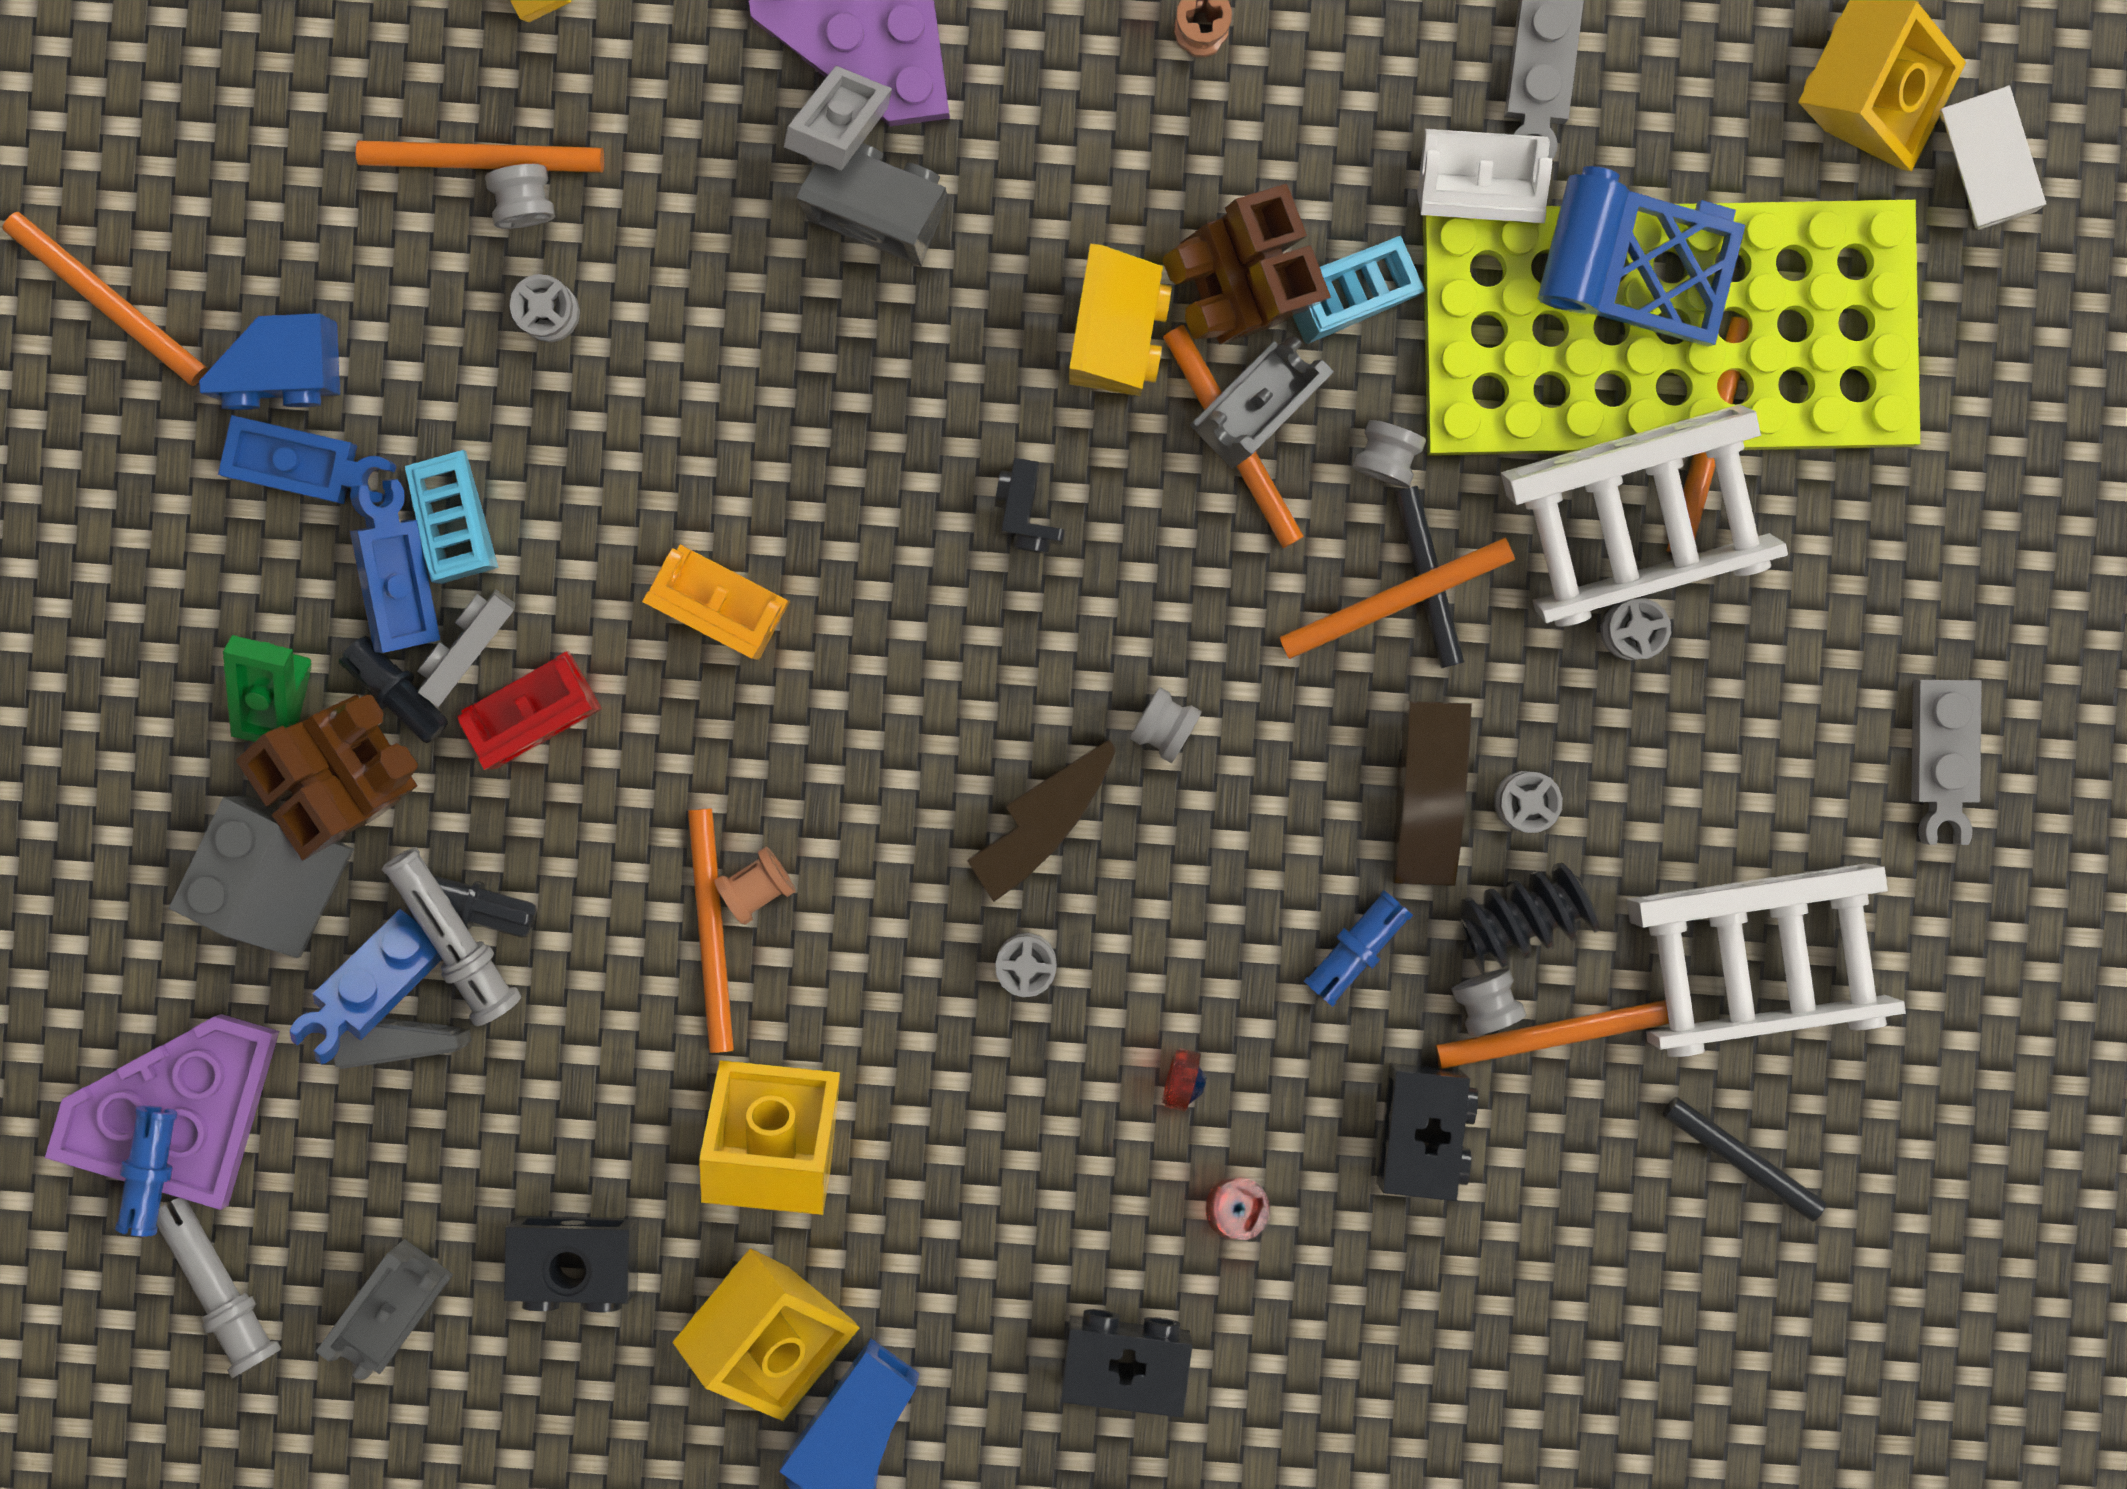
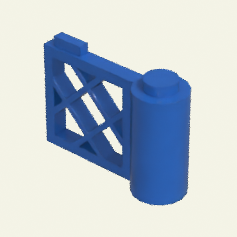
[1537,166,1746,347]

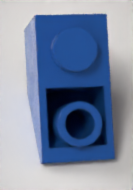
[199,313,340,410]

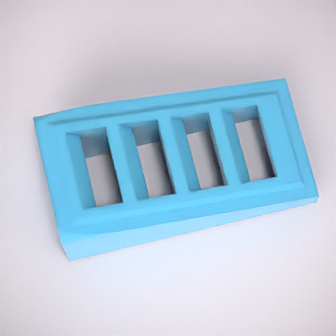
[1293,236,1425,344]
[405,450,499,584]

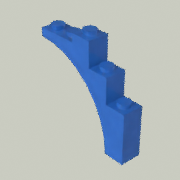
[779,1338,919,1489]

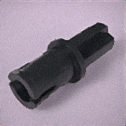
[339,636,448,743]
[433,875,537,938]

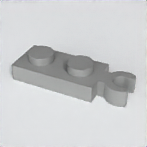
[1504,0,1584,160]
[1911,680,1982,845]

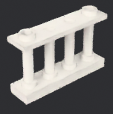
[1501,404,1788,626]
[1627,863,1906,1057]

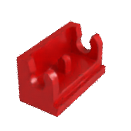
[457,651,602,770]

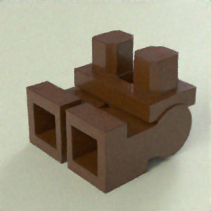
[1162,183,1331,345]
[236,694,418,861]

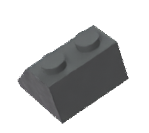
[797,143,948,266]
[168,795,354,958]

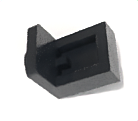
[995,457,1065,554]

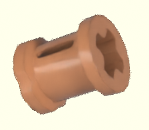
[1174,0,1232,58]
[714,847,796,925]

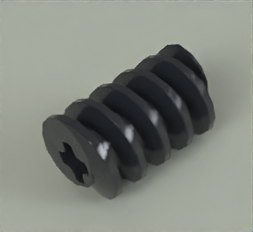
[1460,863,1600,975]

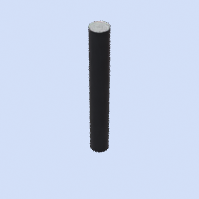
[1394,486,1464,668]
[1663,1097,1826,1222]

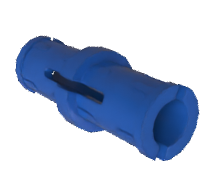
[1304,890,1413,1007]
[115,1106,178,1236]

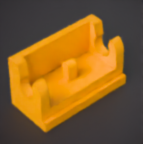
[642,544,790,660]

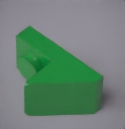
[223,635,312,742]

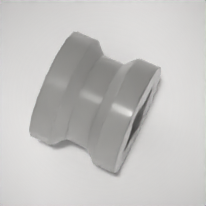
[485,164,555,229]
[510,274,580,343]
[1352,420,1426,487]
[1600,598,1671,660]
[1129,687,1202,763]
[1494,771,1563,833]
[995,932,1057,997]
[1452,968,1527,1036]

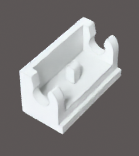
[1939,85,2046,230]
[1417,129,1552,223]

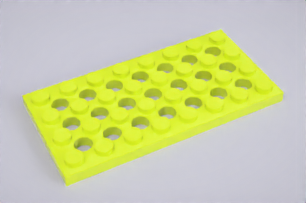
[1423,200,1920,456]

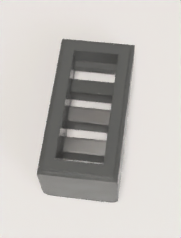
[334,1018,471,1069]

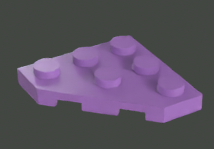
[749,0,950,127]
[45,1014,279,1210]

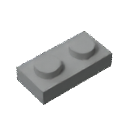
[784,66,892,171]
[417,589,515,707]

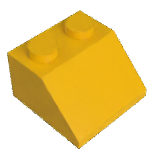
[1798,0,1966,172]
[1069,243,1172,396]
[699,1060,840,1215]
[672,1248,860,1421]

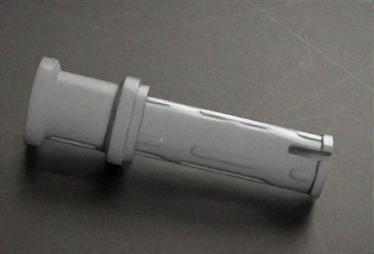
[382,847,521,1026]
[157,1197,282,1378]

